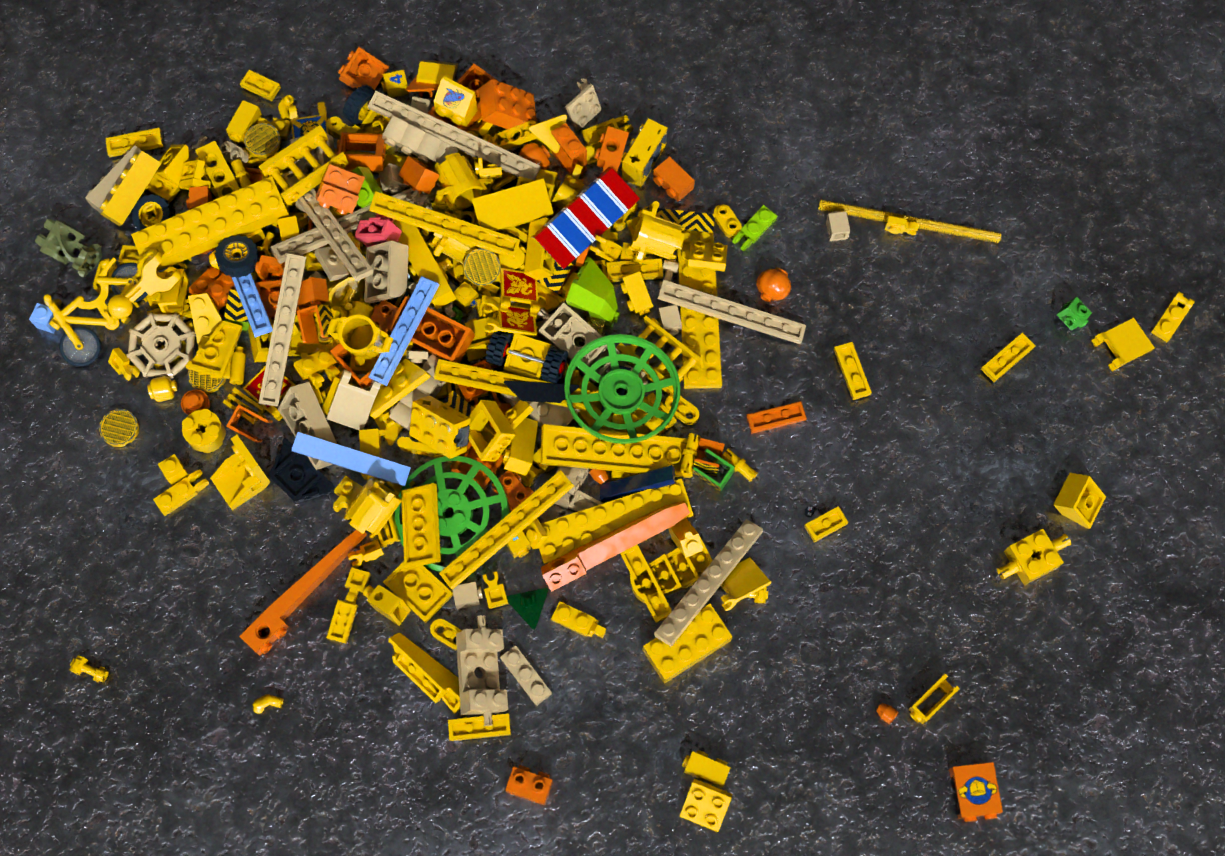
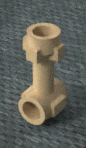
[659,259,679,291]

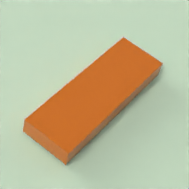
[746,401,807,434]

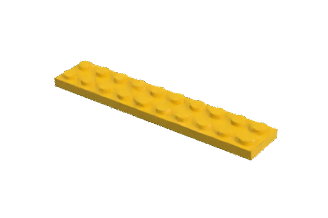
[677,213,722,389]

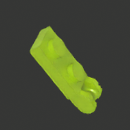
[732,205,777,251]

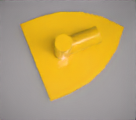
[322,277,363,315]

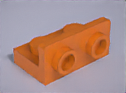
[255,255,285,280]

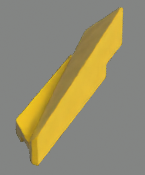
[388,633,460,714]

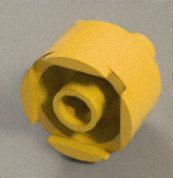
[182,409,226,453]

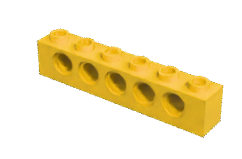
[195,141,265,243]

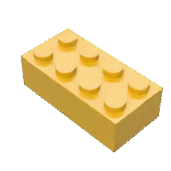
[642,604,732,684]

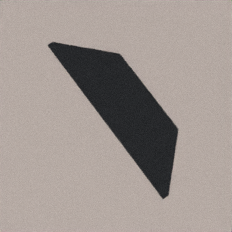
[504,381,579,403]

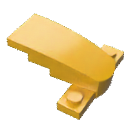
[620,537,713,623]

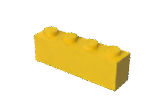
[100,151,161,226]

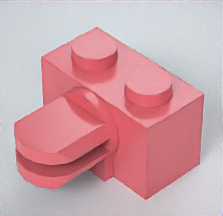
[354,214,402,247]

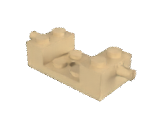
[537,302,621,384]
[456,615,508,726]

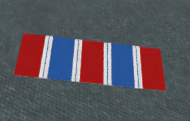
[532,167,640,270]

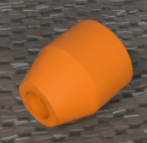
[588,469,609,484]
[876,703,899,725]

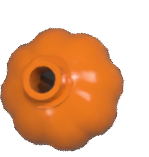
[518,143,551,170]
[756,267,791,302]

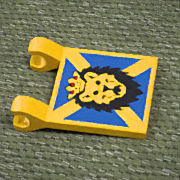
[289,102,329,139]

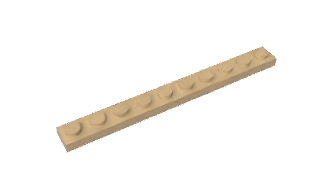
[368,91,541,180]
[271,181,444,264]

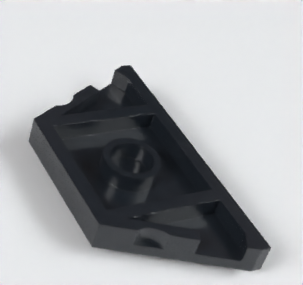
[269,437,336,504]

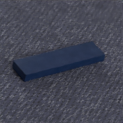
[600,465,675,503]

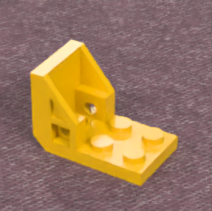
[210,435,270,511]

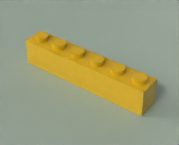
[393,219,456,310]

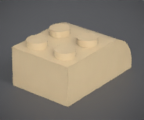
[364,241,409,303]

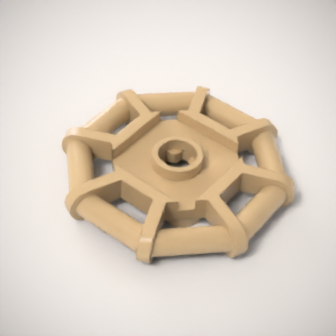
[126,312,196,379]

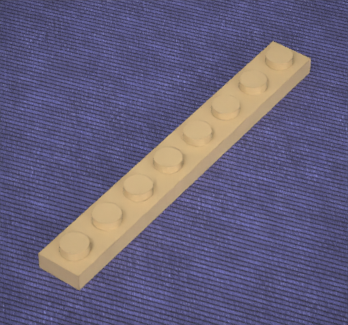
[282,171,373,282]
[259,253,307,407]
[657,280,806,344]
[654,519,763,647]

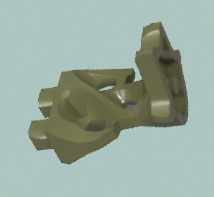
[35,219,102,278]

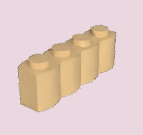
[382,116,459,167]
[389,354,446,431]

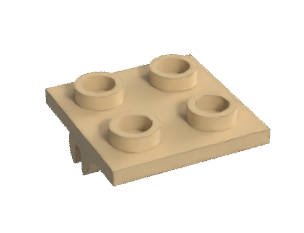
[565,78,602,132]

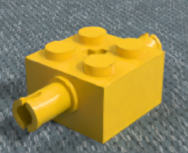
[997,529,1071,585]

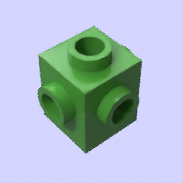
[1056,297,1092,331]

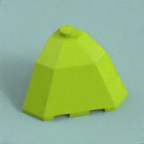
[566,257,620,327]

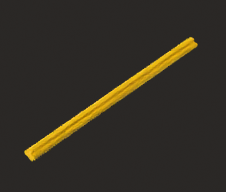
[819,199,1001,243]

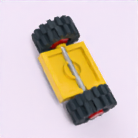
[486,331,568,384]

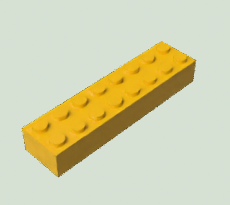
[131,176,290,272]

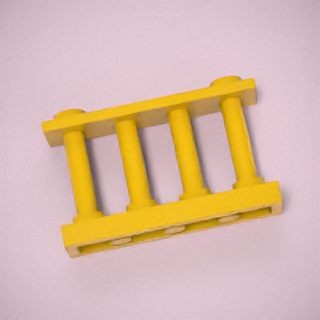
[258,125,349,206]
[616,316,704,398]

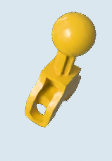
[108,249,181,319]

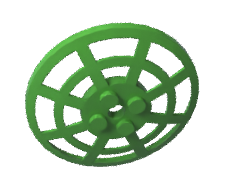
[564,334,680,444]
[395,456,509,572]

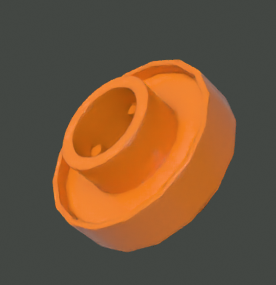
[181,389,211,416]

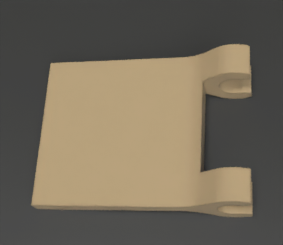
[326,370,381,430]

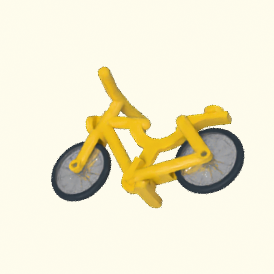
[43,257,148,366]

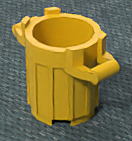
[434,153,494,211]
[628,201,685,263]
[427,211,479,264]
[327,315,393,359]
[344,478,402,538]

